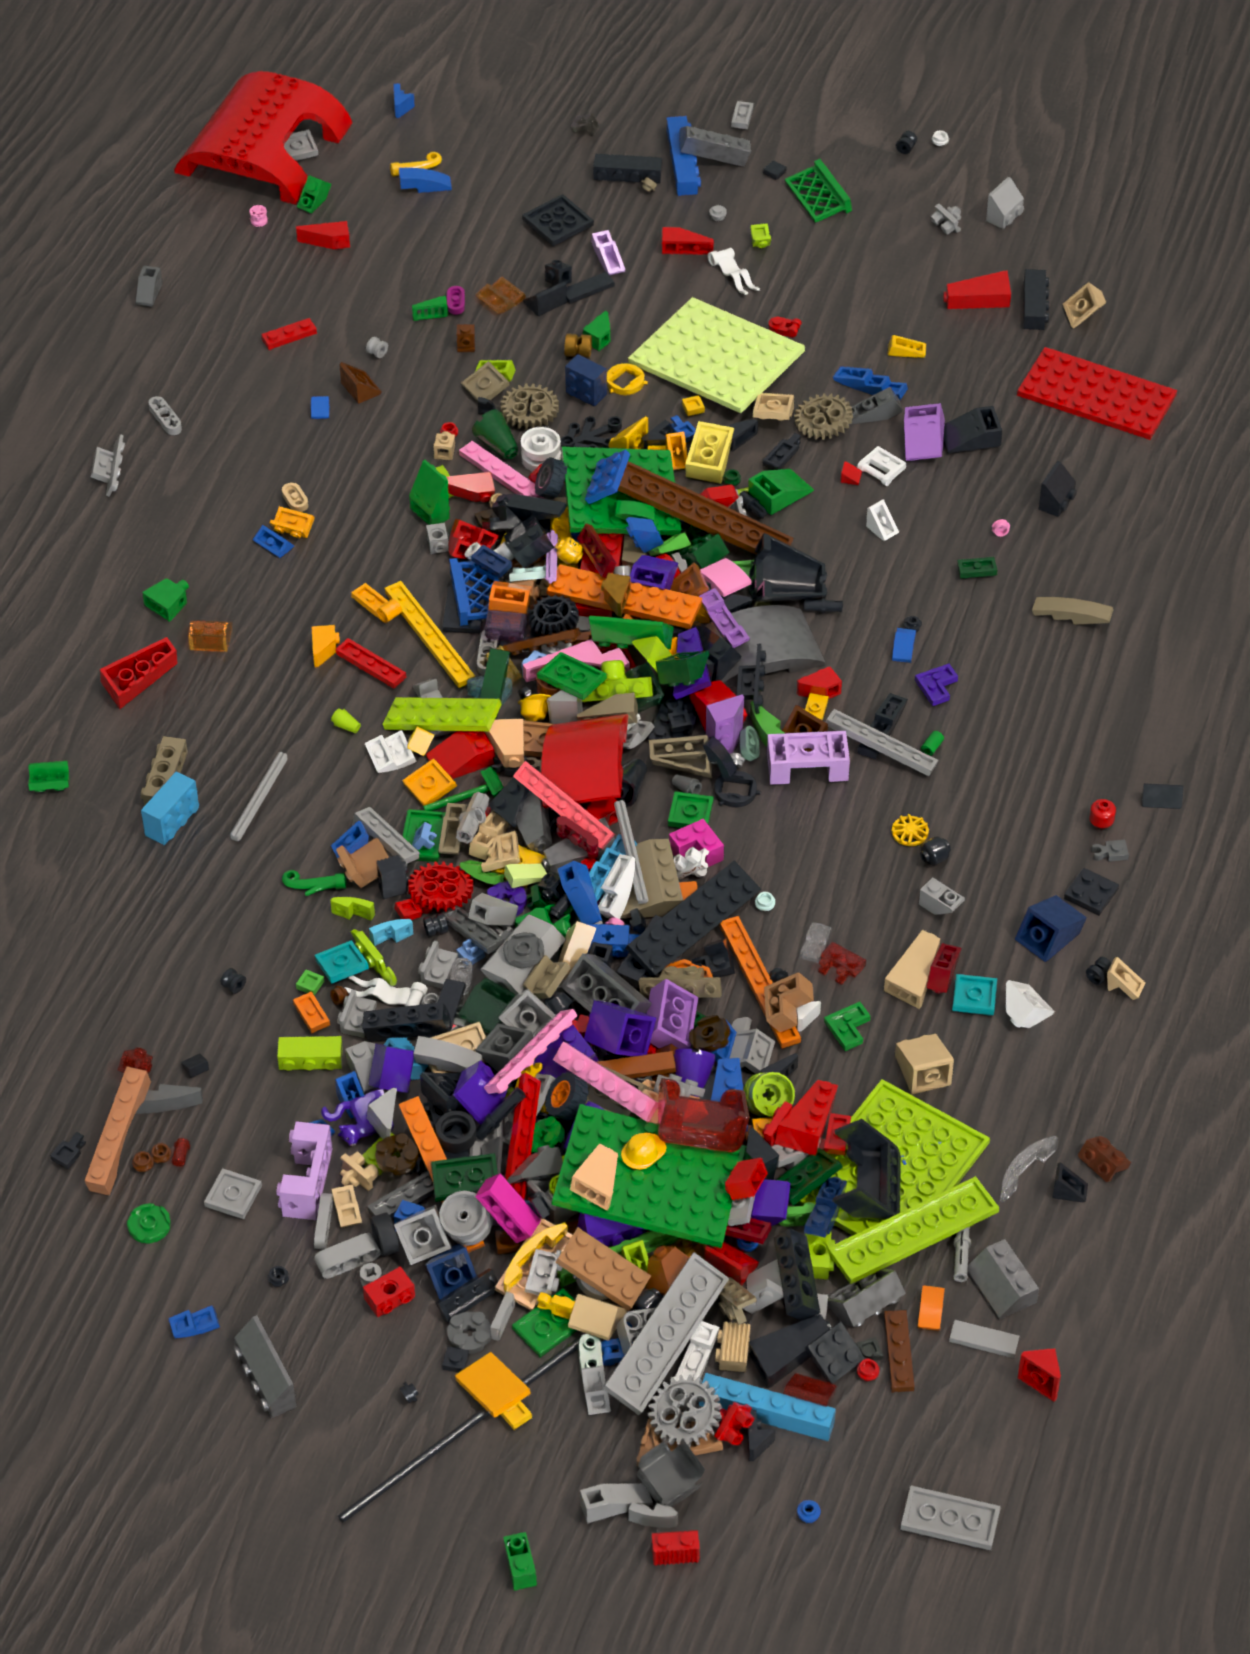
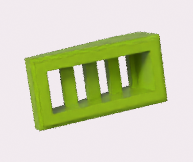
[475,360,515,382]

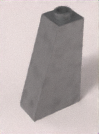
[516,790,552,853]
[542,817,615,873]

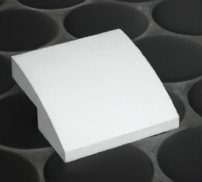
[365,730,417,773]

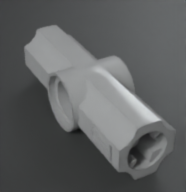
[456,792,489,844]

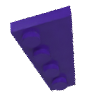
[673,627,712,699]

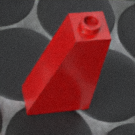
[943,271,1011,309]

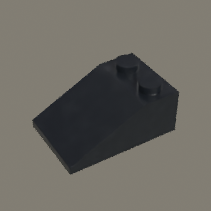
[504,514,555,568]

